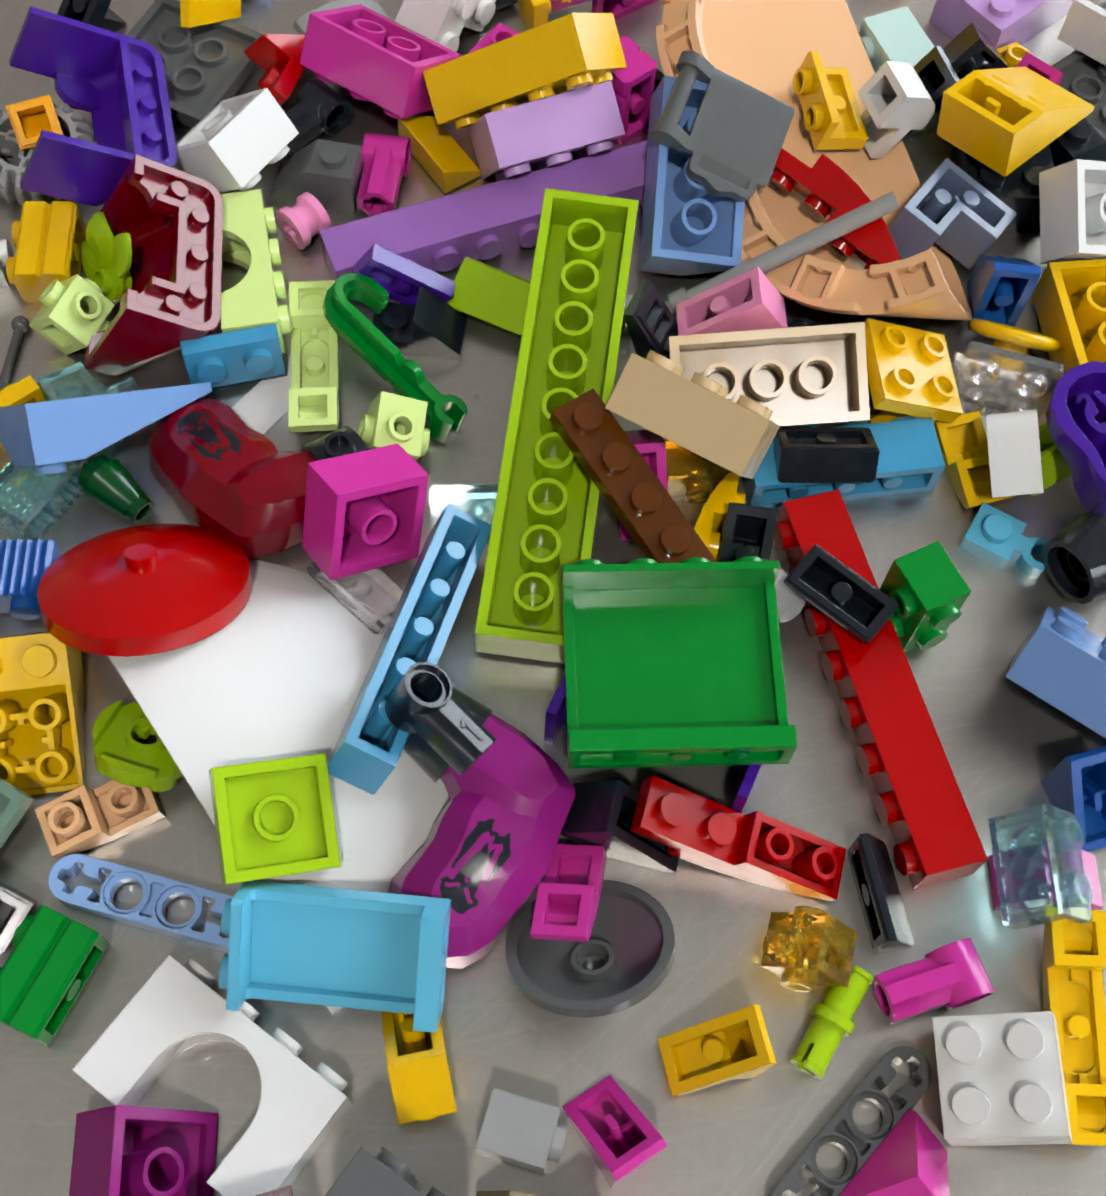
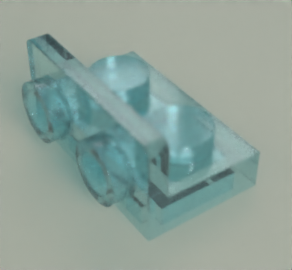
[988,803,1093,929]

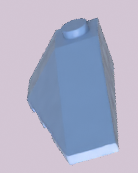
[0,382,212,475]

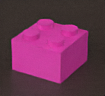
[302,444,429,581]

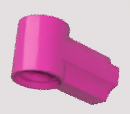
[356,132,411,217]
[873,938,995,1025]

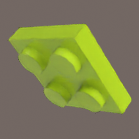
[208,753,341,886]

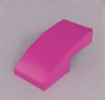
[530,844,607,942]

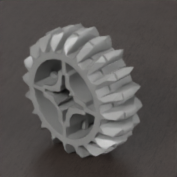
[0,101,97,205]

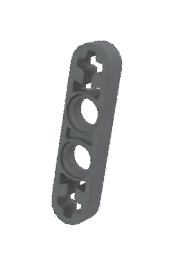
[768,1045,932,1196]

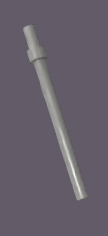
[664,191,900,317]

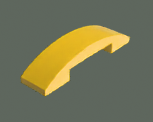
[1042,908,1106,1146]

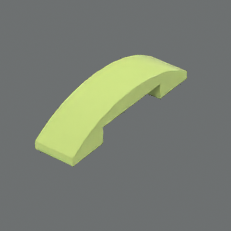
[288,280,340,433]

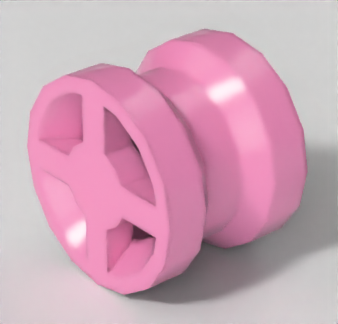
[275,192,332,250]

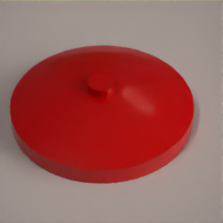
[37,523,252,657]

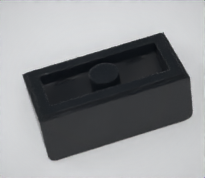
[773,427,880,483]
[784,544,899,645]
[847,833,914,954]

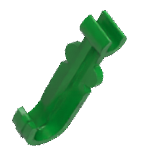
[323,273,468,443]

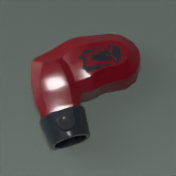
[149,398,369,560]

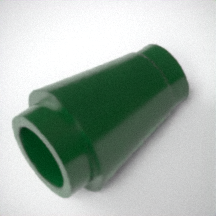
[78,455,154,524]

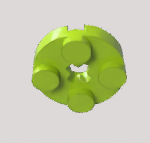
[92,699,183,792]

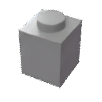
[475,1088,568,1174]

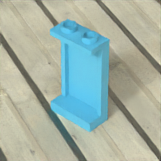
[219,881,451,1033]

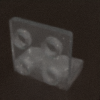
[951,341,1064,419]

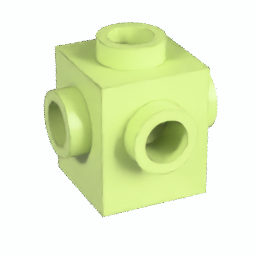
[29,274,115,355]
[357,391,430,461]

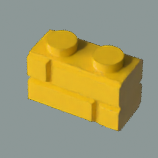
[6,201,86,303]

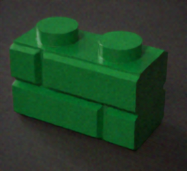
[0,905,110,1047]

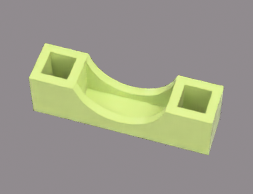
[220,189,292,353]

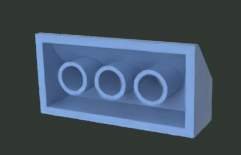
[639,76,745,276]

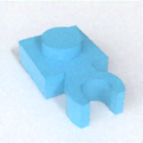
[959,502,1049,578]

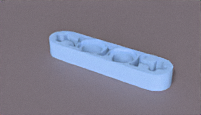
[48,854,234,952]

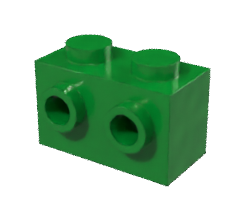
[879,541,971,652]

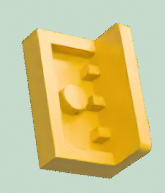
[793,51,869,150]

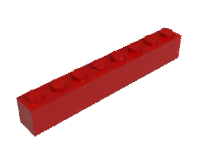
[774,489,988,890]

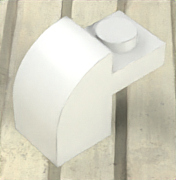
[857,61,935,159]
[986,409,1044,498]

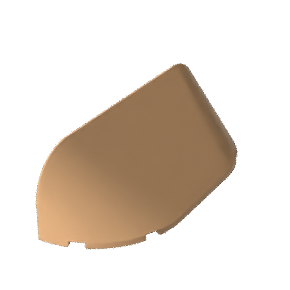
[656,0,972,321]

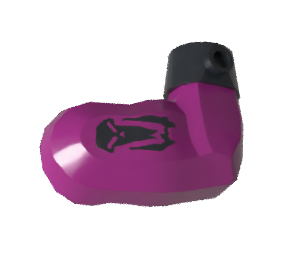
[388,686,575,969]

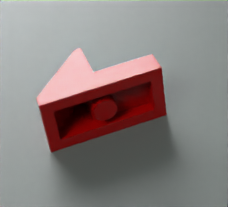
[244,34,305,105]

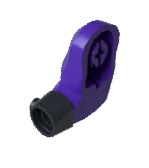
[1043,361,1106,604]

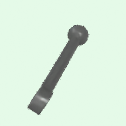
[0,315,30,391]

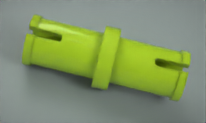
[789,961,874,1080]

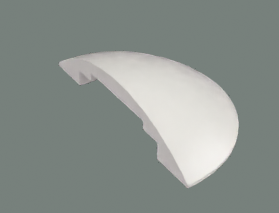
[107,559,450,1015]

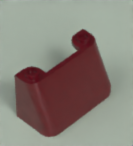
[84,154,223,376]

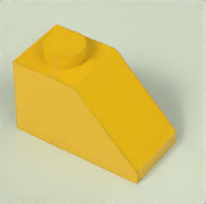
[381,1011,457,1125]

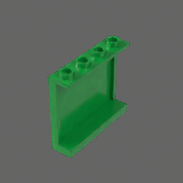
[562,556,798,769]

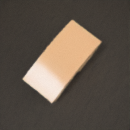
[34,780,166,859]

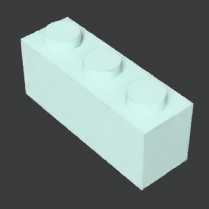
[859,6,940,137]

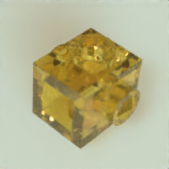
[760,906,857,993]

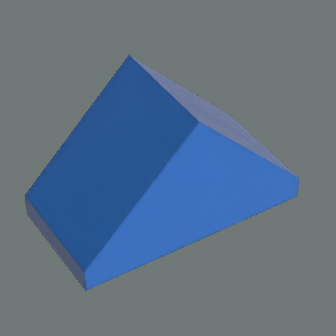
[1041,746,1106,852]

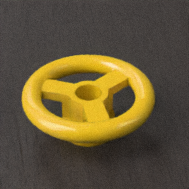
[968,318,1060,369]

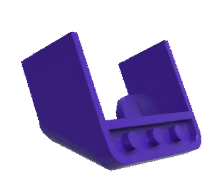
[9,6,178,206]

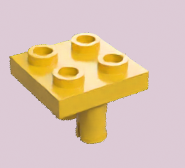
[864,318,963,424]

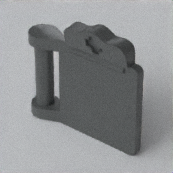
[649,50,794,202]

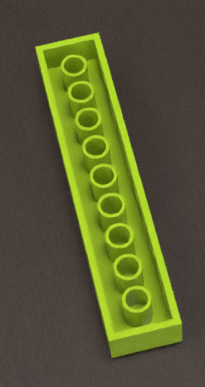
[475,188,639,664]

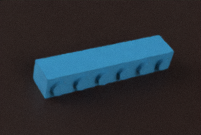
[327,503,492,795]

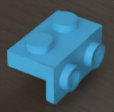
[180,323,286,388]

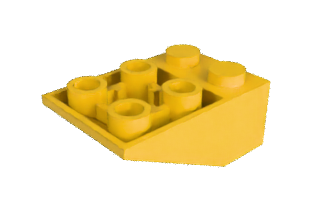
[937,66,1094,177]
[0,631,86,796]

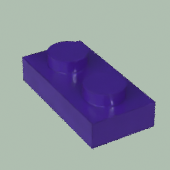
[352,244,455,306]

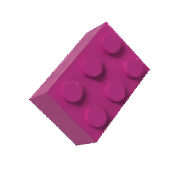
[300,4,462,119]

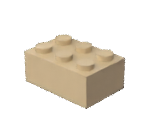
[605,350,780,479]

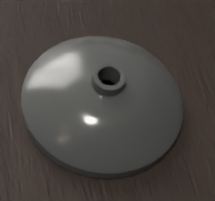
[506,880,676,1018]

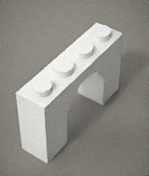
[72,955,352,1196]

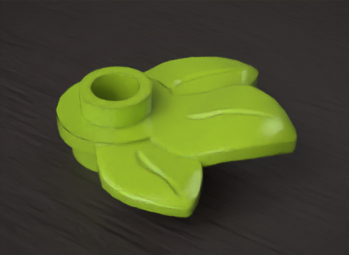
[81,212,132,305]

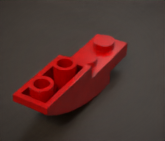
[770,148,901,269]
[630,776,846,901]

